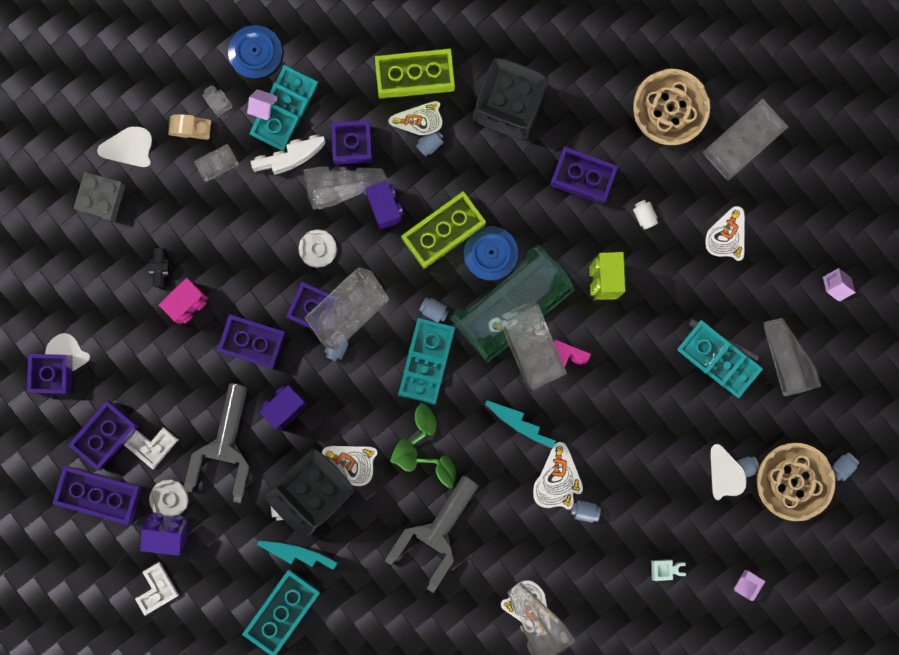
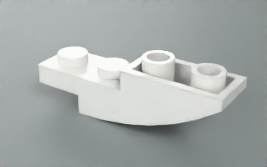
[251,135,326,175]

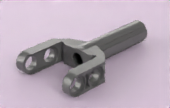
[184,383,250,503]
[385,476,479,593]

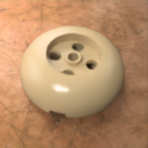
[633,69,710,145]
[757,443,835,521]

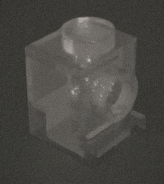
[202,85,233,117]

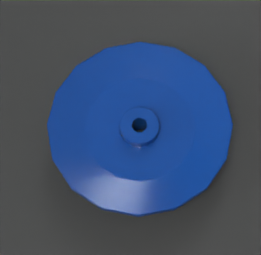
[228,25,283,79]
[464,226,518,281]

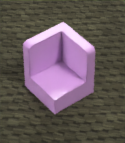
[247,89,277,120]
[823,268,855,301]
[734,570,765,601]

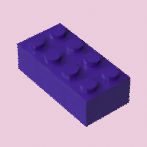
[53,466,143,525]

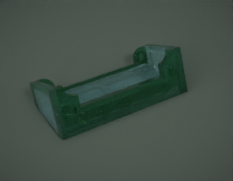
[450,244,574,363]

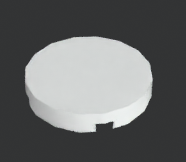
[299,230,337,268]
[149,480,189,516]

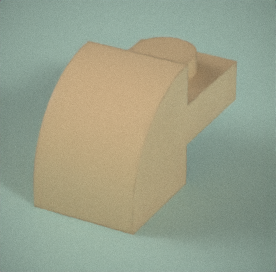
[168,114,211,140]

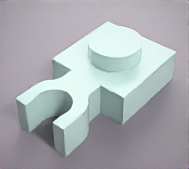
[651,560,686,581]

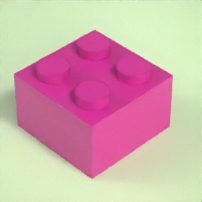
[159,278,208,325]

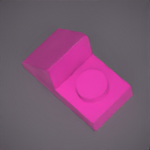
[552,340,591,370]

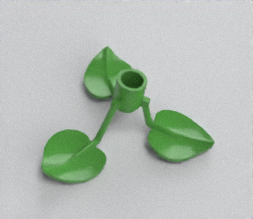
[390,402,456,489]

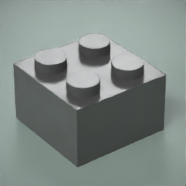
[73,172,125,222]

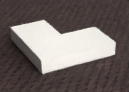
[124,427,179,469]
[135,562,179,615]

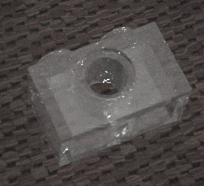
[194,144,239,182]

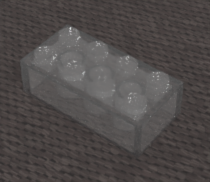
[703,99,788,181]
[305,267,390,350]
[498,301,567,390]

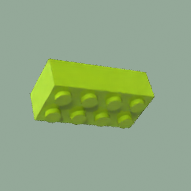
[375,49,455,99]
[401,191,486,269]
[589,252,625,300]

